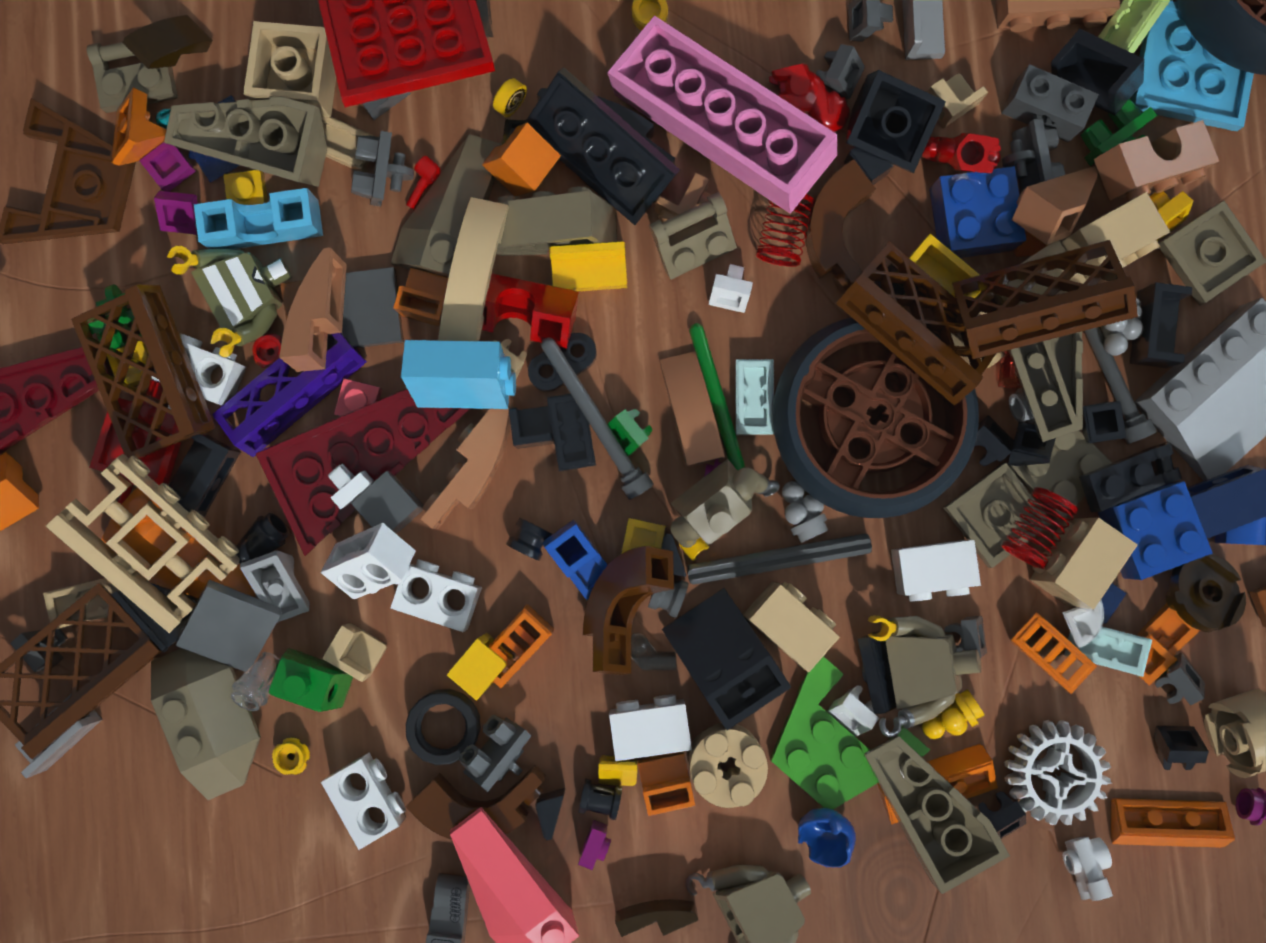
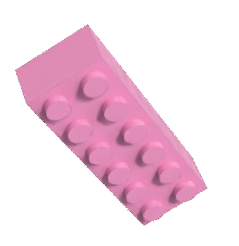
[607,15,837,214]

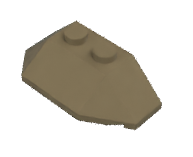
[151,648,261,800]

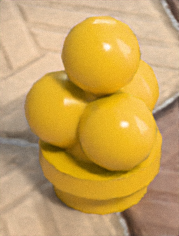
[922,689,985,739]

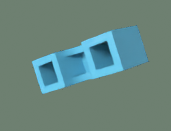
[194,188,323,249]

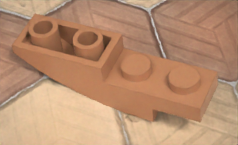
[420,396,513,529]

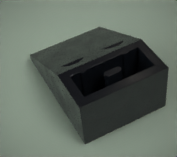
[662,588,792,730]

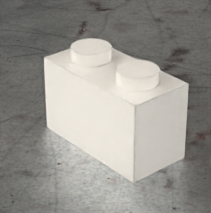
[891,540,981,601]
[609,694,692,761]

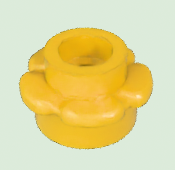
[272,737,310,775]

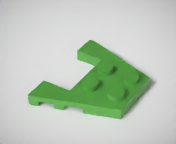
[770,656,930,809]

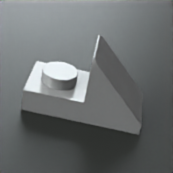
[240,550,310,622]

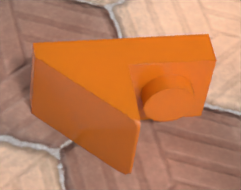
[111,87,167,166]

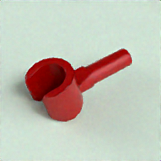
[405,156,441,210]

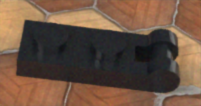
[1079,442,1182,512]

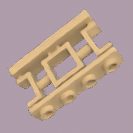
[46,454,240,633]

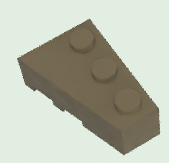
[496,187,617,256]
[1008,331,1083,442]

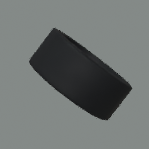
[405,689,481,765]

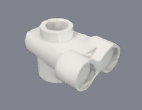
[1062,837,1113,901]

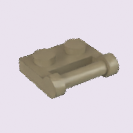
[87,42,178,113]
[649,192,737,280]

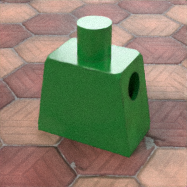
[268,648,354,712]

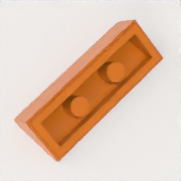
[877,744,998,825]
[1111,798,1235,848]

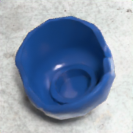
[798,808,856,867]

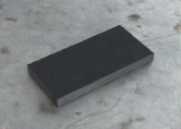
[524,67,680,225]

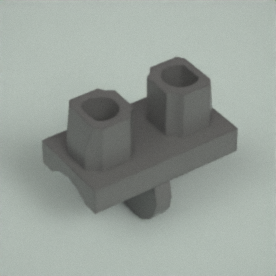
[1002,119,1065,191]
[351,131,414,207]
[459,715,532,792]

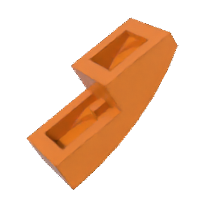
[1137,603,1200,686]

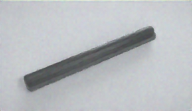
[687,534,872,585]

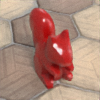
[768,63,850,132]
[922,133,1001,174]

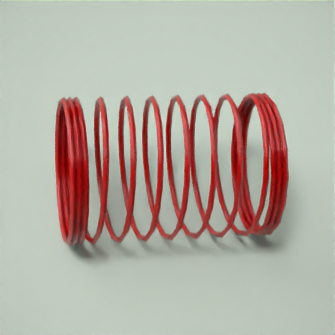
[755,194,815,267]
[1001,487,1078,569]

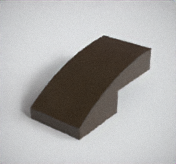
[122,15,213,69]
[615,899,699,937]

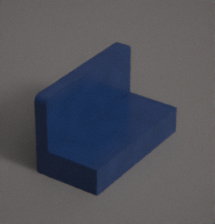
[1187,465,1266,538]

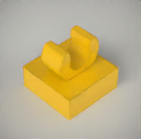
[1149,191,1194,241]

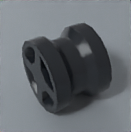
[506,517,553,561]

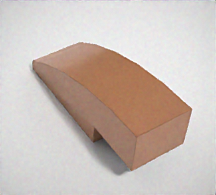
[279,247,347,372]
[659,351,725,467]

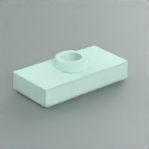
[735,359,774,435]
[1064,627,1152,677]

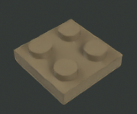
[1159,201,1266,305]
[1008,430,1112,519]
[943,462,1051,568]

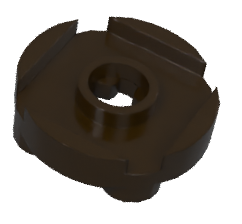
[1166,555,1246,633]

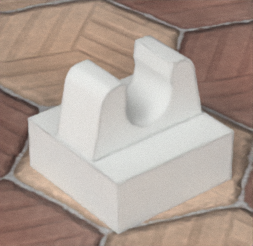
[708,264,753,313]
[328,464,375,509]
[827,685,879,736]

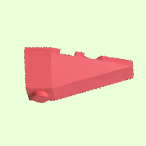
[450,807,579,943]

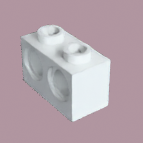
[151,333,247,406]
[320,523,416,599]
[391,559,482,632]
[321,753,406,850]

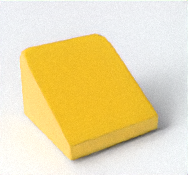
[599,755,637,786]

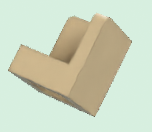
[927,74,988,129]
[322,623,387,682]

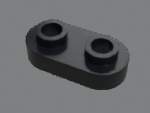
[528,333,597,392]

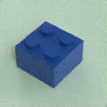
[929,166,1026,258]
[1097,481,1213,580]

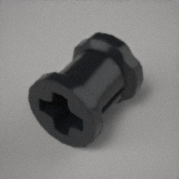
[578,779,622,820]

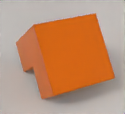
[482,122,561,196]
[393,268,448,327]
[0,452,39,531]
[637,751,696,816]

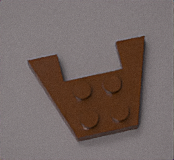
[0,98,136,245]

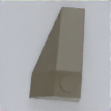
[164,96,327,187]
[391,134,502,278]
[864,735,1010,894]

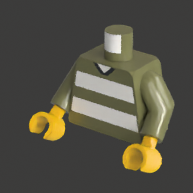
[167,246,292,357]

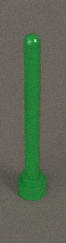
[689,323,746,470]

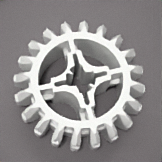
[1004,720,1112,825]

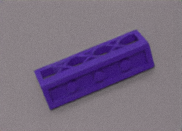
[212,333,367,457]

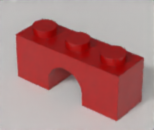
[482,273,579,348]

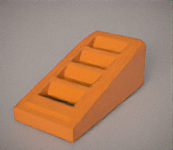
[488,604,554,689]
[1011,612,1097,694]

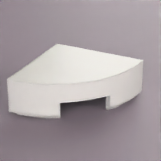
[1062,600,1104,648]

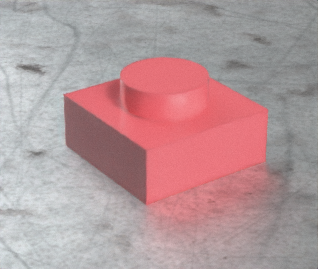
[334,378,382,416]

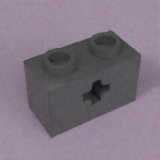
[1002,64,1099,142]

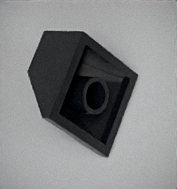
[845,70,946,173]

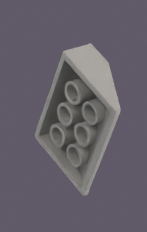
[1134,298,1266,481]

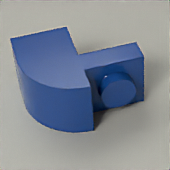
[543,519,608,600]

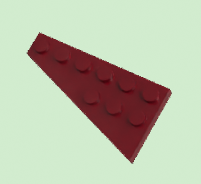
[0,347,114,454]
[256,388,470,556]

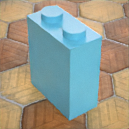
[401,340,516,409]

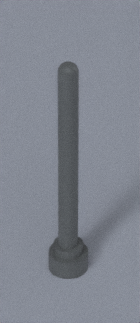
[1084,327,1157,444]
[541,337,654,500]

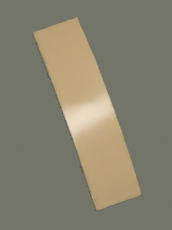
[438,197,509,341]

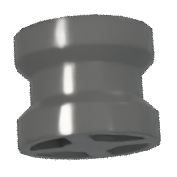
[648,580,689,618]

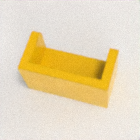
[898,234,982,318]
[447,632,513,701]

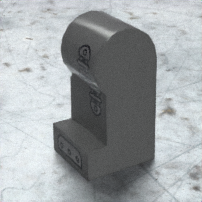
[426,873,470,943]

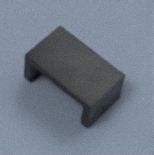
[1051,28,1145,116]
[1130,282,1192,368]
[169,433,240,517]

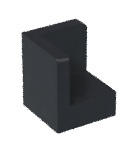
[509,406,554,449]

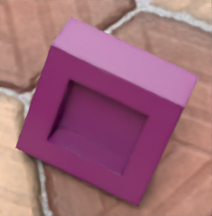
[139,142,196,192]
[154,191,198,235]
[578,820,611,870]

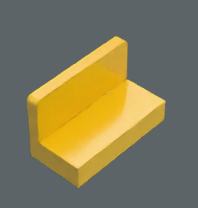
[549,242,627,291]

